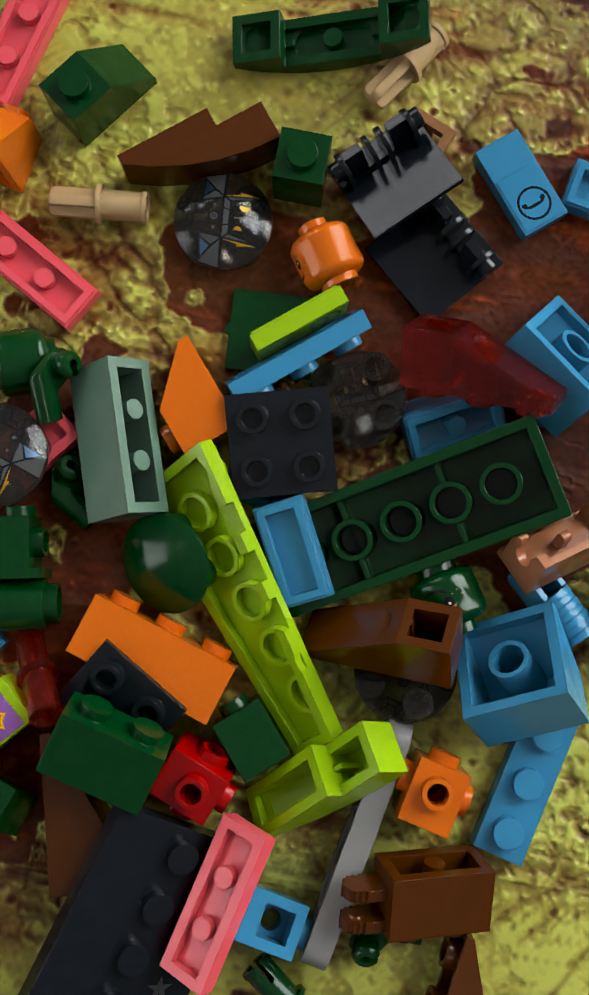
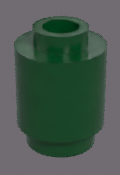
[0,578,62,631]

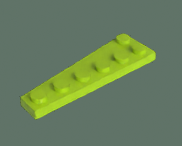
[163,439,343,755]

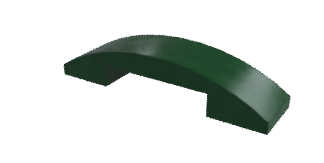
[232,0,431,73]

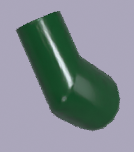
[29,348,81,423]
[50,454,94,531]

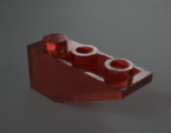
[400,313,567,418]

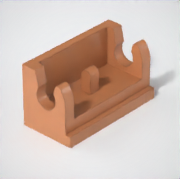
[497,502,589,595]

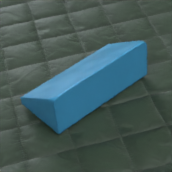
[396,376,507,461]

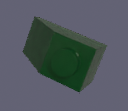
[39,44,157,147]

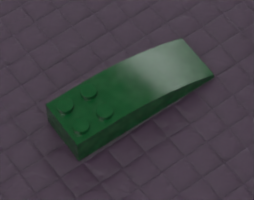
[251,414,573,618]

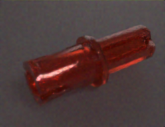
[14,630,64,727]

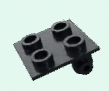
[328,106,464,240]
[364,194,504,325]
[224,386,338,499]
[40,639,187,732]

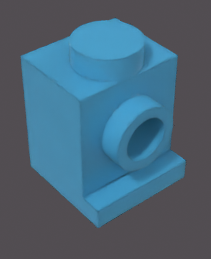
[234,884,312,962]

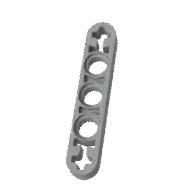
[298,715,414,971]

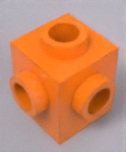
[392,746,473,839]

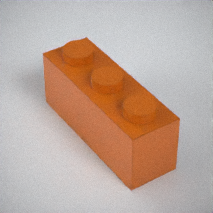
[65,589,238,725]

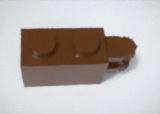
[339,844,496,943]

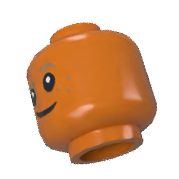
[290,217,364,292]

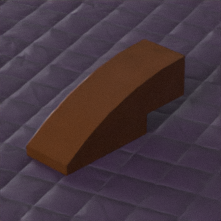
[117,102,280,186]

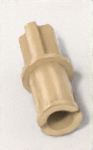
[364,20,449,110]
[48,184,150,225]

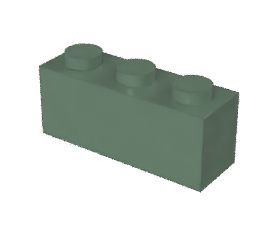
[70,355,169,524]

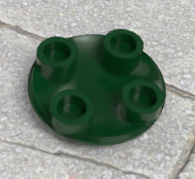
[123,512,216,614]

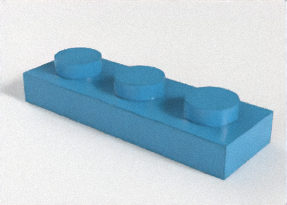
[222,309,372,395]
[469,726,578,866]

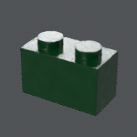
[35,691,173,816]

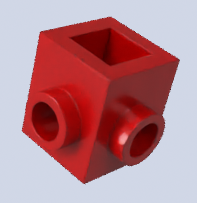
[149,730,238,826]

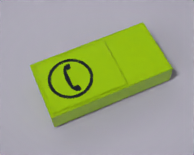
[249,285,349,361]

